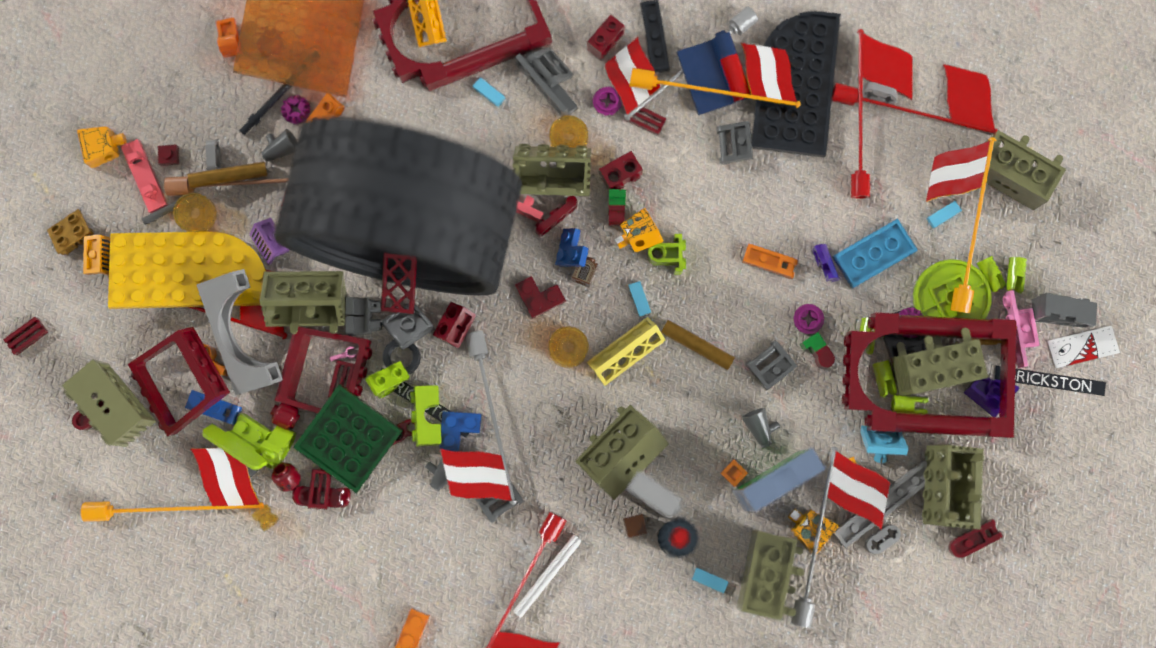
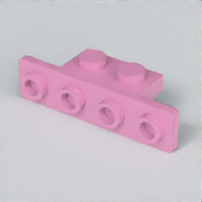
[1003,290,1040,368]

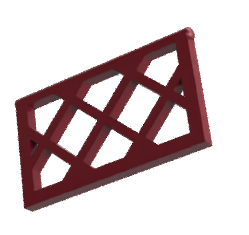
[381,252,417,314]

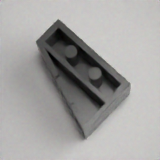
[1032,293,1097,328]

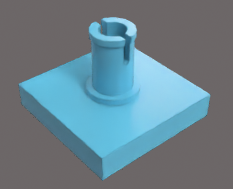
[860,425,908,463]

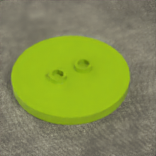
[913,259,992,319]

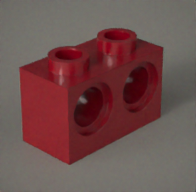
[587,14,625,61]
[599,150,643,191]
[433,301,476,349]

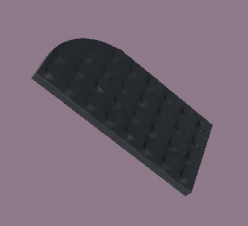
[751,11,841,158]

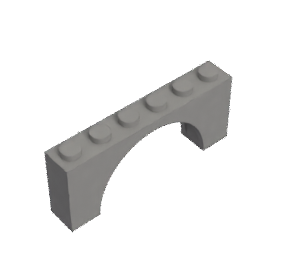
[197,269,283,395]
[625,471,683,518]

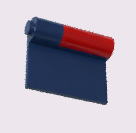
[676,30,751,116]

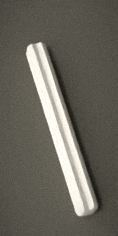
[513,535,581,617]

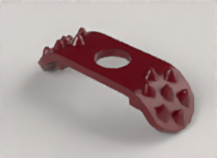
[292,486,351,508]

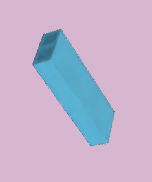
[473,77,506,107]
[926,201,962,229]
[628,281,651,317]
[692,567,729,594]

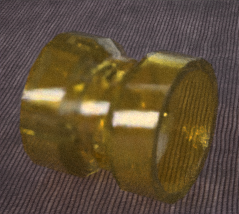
[252,504,280,532]

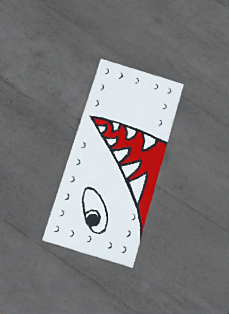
[1048,325,1120,368]

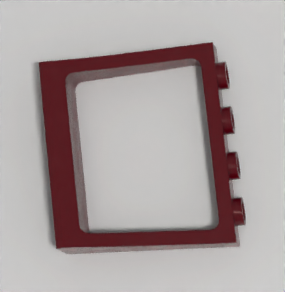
[128,327,230,437]
[275,327,372,413]

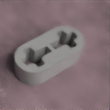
[862,82,898,105]
[206,140,221,171]
[865,525,901,554]

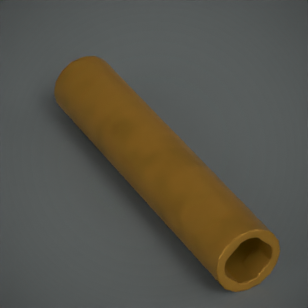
[187,161,267,189]
[661,320,735,370]

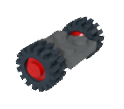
[657,516,699,559]

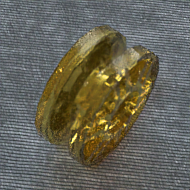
[549,115,588,148]
[173,193,217,233]
[548,326,589,368]

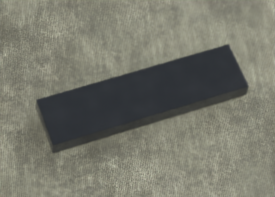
[640,0,670,73]

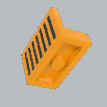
[83,235,110,276]

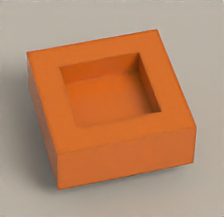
[720,460,748,487]

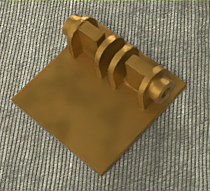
[47,209,95,255]

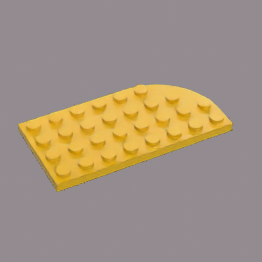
[108,232,266,309]

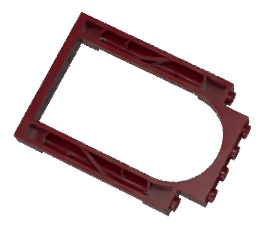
[372,0,552,92]
[842,312,1017,438]

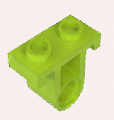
[647,234,686,275]
[365,361,410,399]
[261,426,296,469]

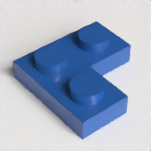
[555,228,589,267]
[439,411,482,452]

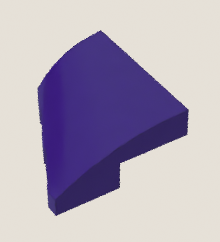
[812,244,839,283]
[963,377,1019,417]

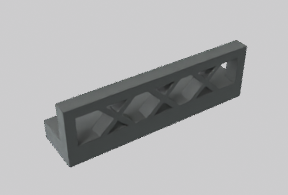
[515,51,578,119]

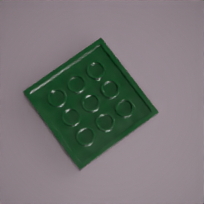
[293,384,403,493]

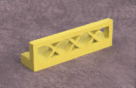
[587,317,666,386]

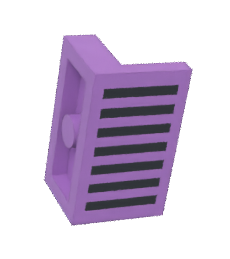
[249,218,289,265]

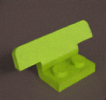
[202,413,272,470]

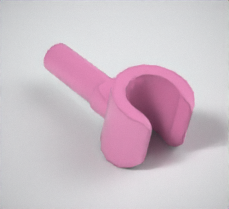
[330,346,357,361]

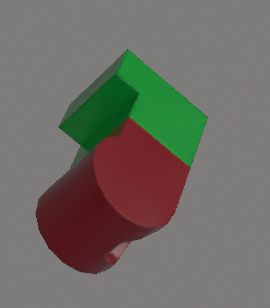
[608,189,626,226]
[799,332,835,369]

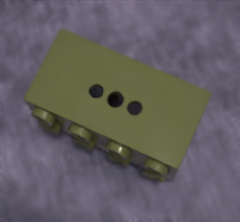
[985,130,1066,211]
[513,143,591,196]
[260,271,347,334]
[891,328,988,395]
[62,359,157,447]
[575,405,669,500]
[922,445,985,529]
[736,530,804,621]

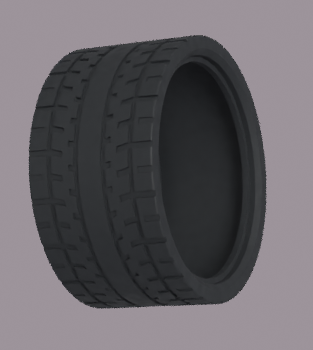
[273,117,522,296]

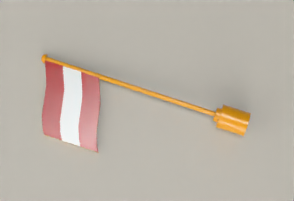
[629,43,800,108]
[926,137,996,314]
[81,448,264,522]

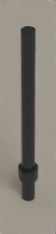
[239,51,320,136]

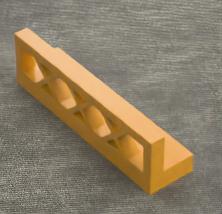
[408,0,447,47]

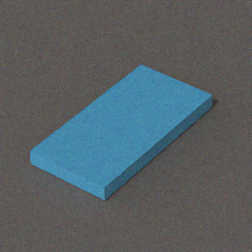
[832,218,918,289]

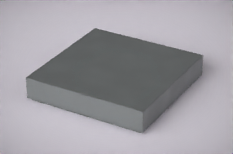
[381,303,435,350]

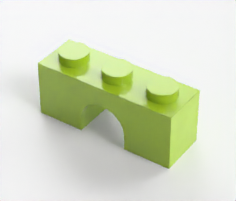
[410,385,441,447]

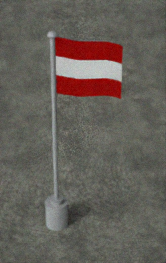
[605,6,758,120]
[440,331,517,505]
[791,446,890,628]

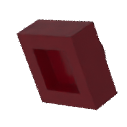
[158,144,179,166]

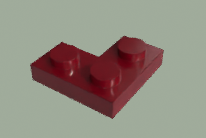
[515,276,566,319]

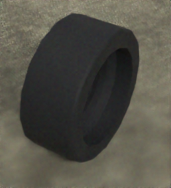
[383,340,421,375]

